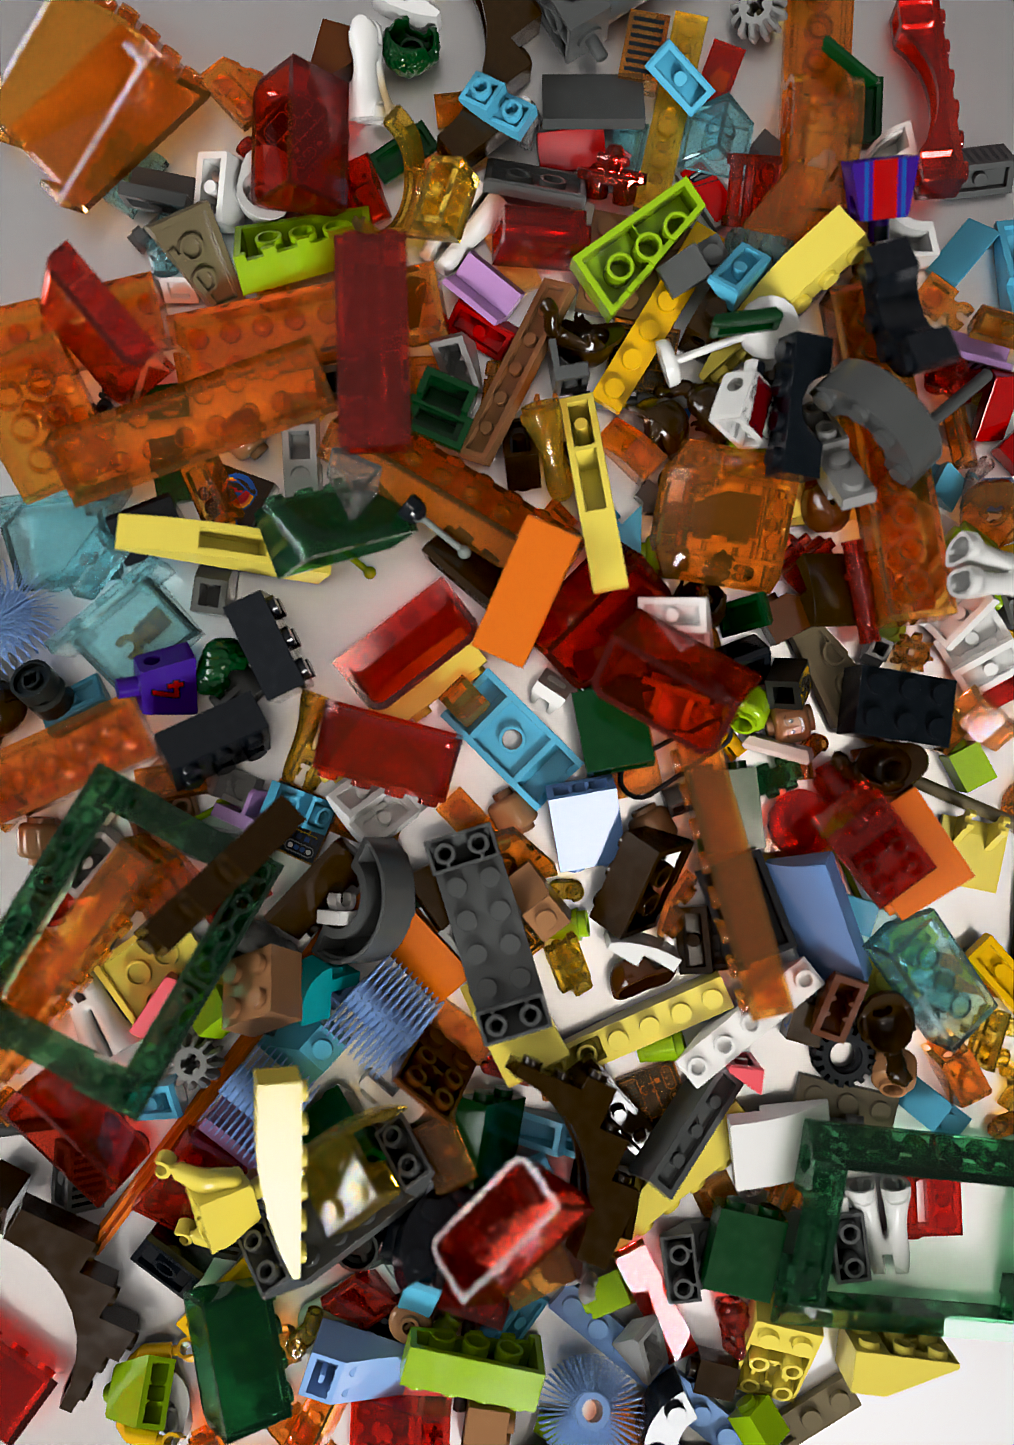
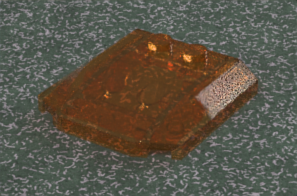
[649,438,799,594]

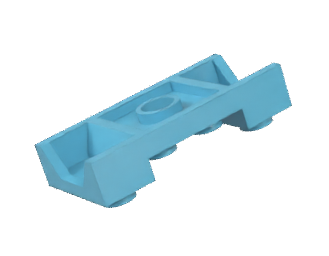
[440,668,584,812]

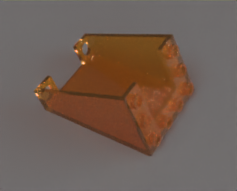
[0,0,212,214]

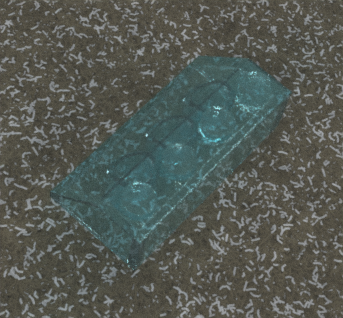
[862,908,998,1053]

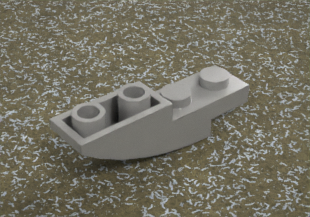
[281,392,324,532]
[802,401,877,511]

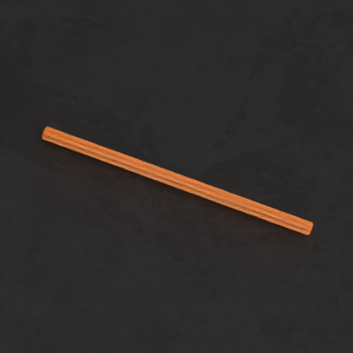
[96,926,323,1256]

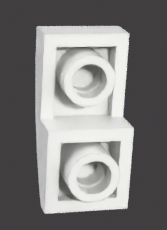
[372,0,442,33]

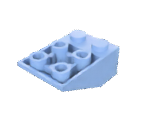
[298,1317,406,1405]

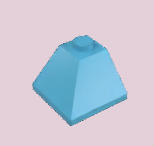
[257,1018,351,1086]

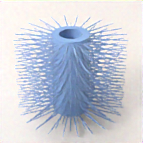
[0,559,59,675]
[321,954,444,1081]
[197,1039,321,1169]
[537,1353,645,1445]

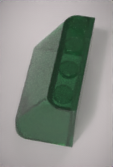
[254,474,419,579]
[183,1277,294,1445]

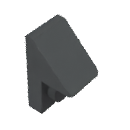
[656,232,730,300]

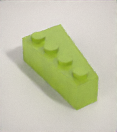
[569,176,706,324]
[233,206,377,296]
[399,1326,546,1413]

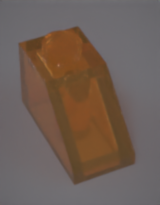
[601,417,668,488]
[953,684,1014,752]

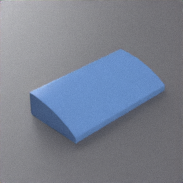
[766,851,873,982]

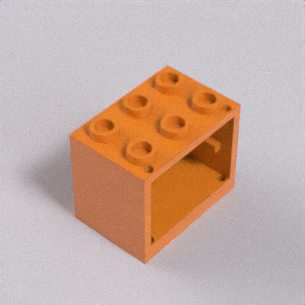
[837,786,975,921]

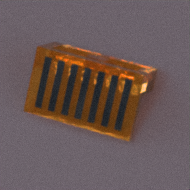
[618,9,671,98]

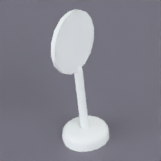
[655,295,800,388]

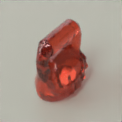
[714,1294,750,1361]

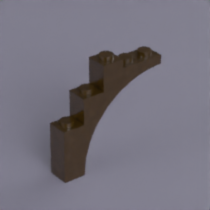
[437,0,542,178]
[133,794,307,957]
[505,1054,641,1271]
[3,1192,140,1413]

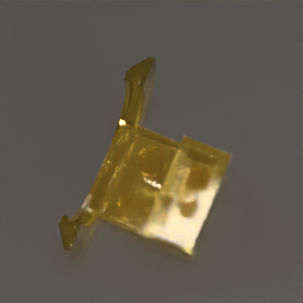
[352,105,480,253]
[301,1104,408,1237]

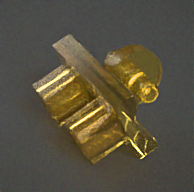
[543,931,593,996]
[960,1003,1014,1073]

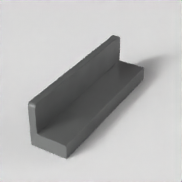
[628,1067,744,1200]

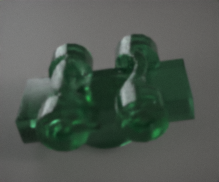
[756,757,804,799]

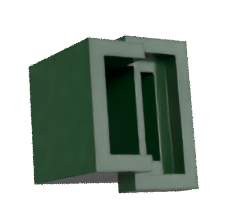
[396,366,478,453]

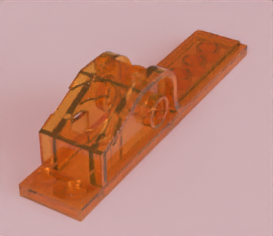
[771,0,865,264]

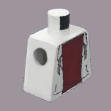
[709,359,773,449]

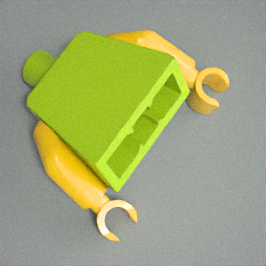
[103,1337,199,1445]

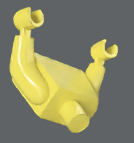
[154,1149,263,1254]

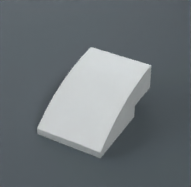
[726,1099,834,1191]

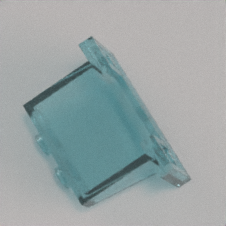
[0,479,133,592]
[43,555,206,698]

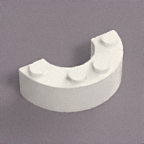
[847,120,940,269]

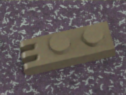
[778,1372,862,1445]

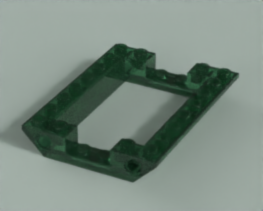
[0,762,285,1122]
[770,1118,1014,1342]

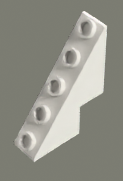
[675,956,825,1089]

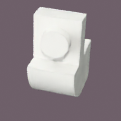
[358,1067,426,1124]

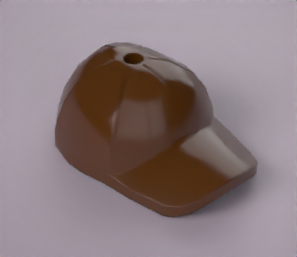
[801,480,852,533]
[610,956,679,1000]

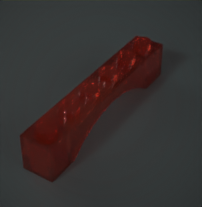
[889,0,969,201]

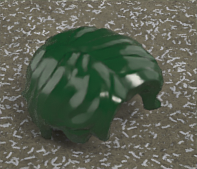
[383,16,441,79]
[196,638,249,698]

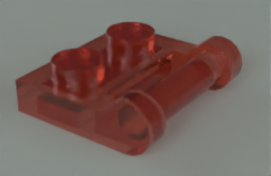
[721,153,783,228]
[898,1164,963,1240]

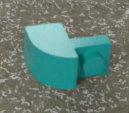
[296,955,360,1027]

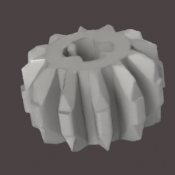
[730,0,788,45]
[165,1032,226,1091]

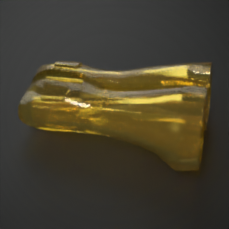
[520,398,574,502]
[282,689,363,793]

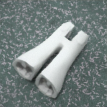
[348,15,397,124]
[419,172,515,277]
[945,531,1014,599]
[57,965,143,1070]
[844,1175,911,1275]

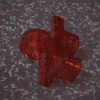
[577,143,647,207]
[924,356,985,405]
[771,533,836,593]

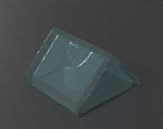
[677,92,754,181]

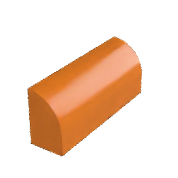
[471,514,583,668]
[353,892,467,1004]

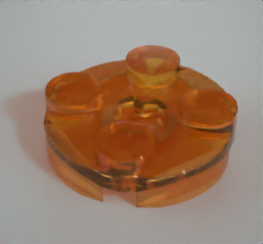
[959,479,1014,548]

